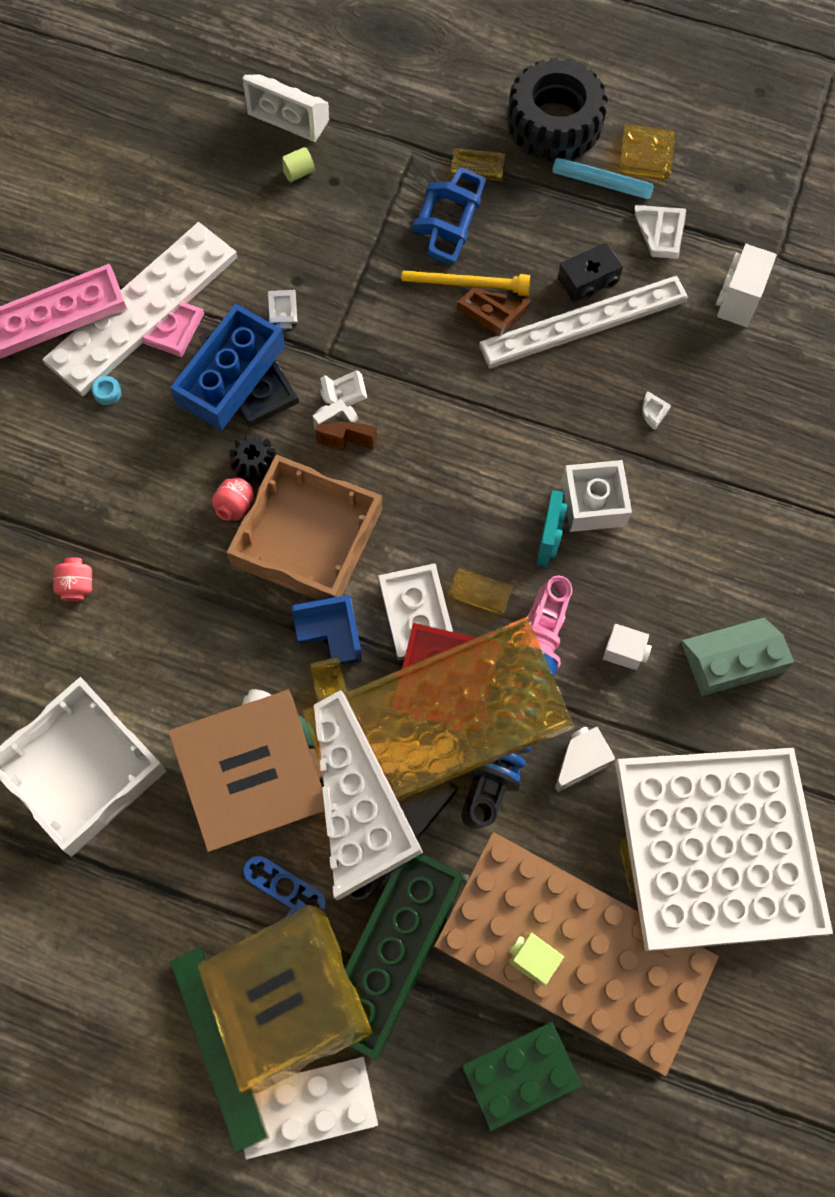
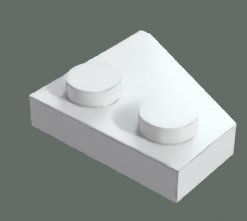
[635,205,686,259]

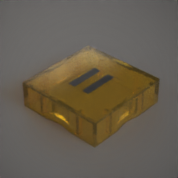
[197,905,373,1093]

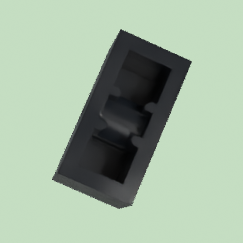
[557,242,623,303]

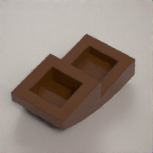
[315,422,377,451]

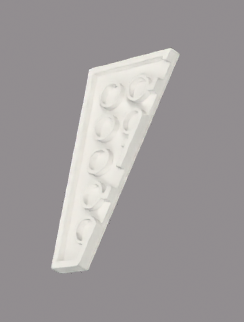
[314,690,423,900]

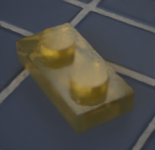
[448,567,513,615]

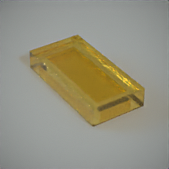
[451,148,505,180]

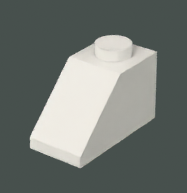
[555,727,615,792]

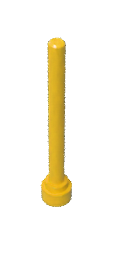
[401,271,530,297]

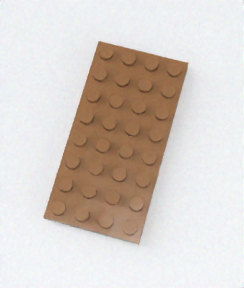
[433,832,719,1076]

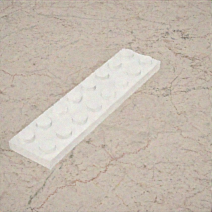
[42,222,238,397]

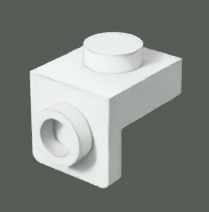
[268,290,298,330]
[320,370,367,407]
[313,399,358,430]

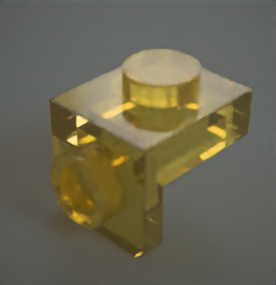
[310,657,349,702]

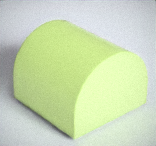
[283,147,315,182]

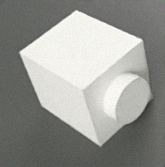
[603,624,652,670]

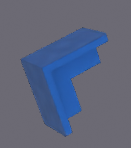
[291,595,362,667]

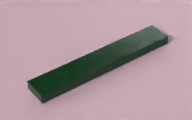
[170,948,270,1153]

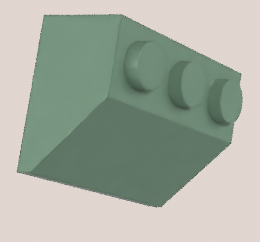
[681,617,794,696]

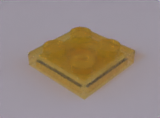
[618,123,676,179]

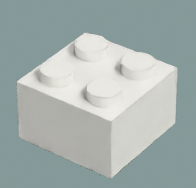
[716,244,777,327]
[562,460,632,532]

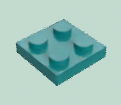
[536,490,567,567]

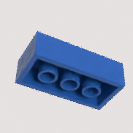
[170,303,285,431]

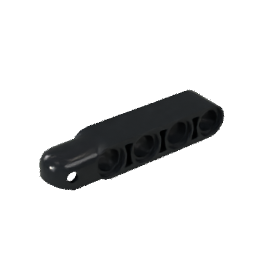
[347,768,459,902]

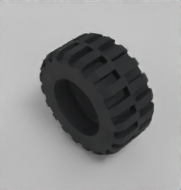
[507,58,608,161]

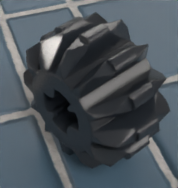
[229,434,277,483]

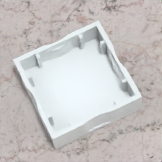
[0,677,166,857]

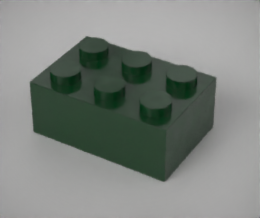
[460,1022,582,1131]

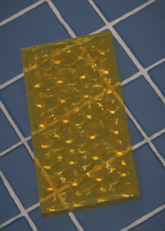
[303,616,575,801]

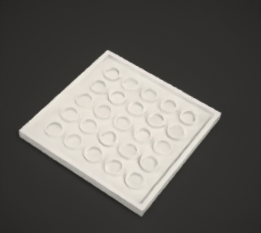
[615,748,833,952]

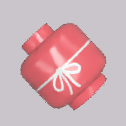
[212,478,255,521]
[53,558,92,601]

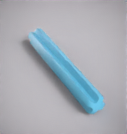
[553,158,654,199]

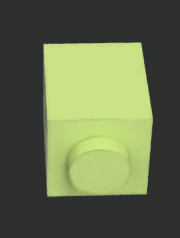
[508,933,565,986]

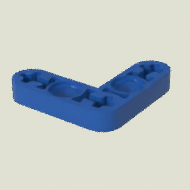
[244,856,326,976]

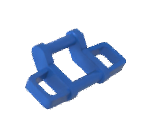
[412,168,486,266]

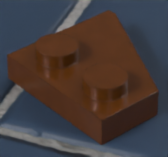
[456,287,531,337]

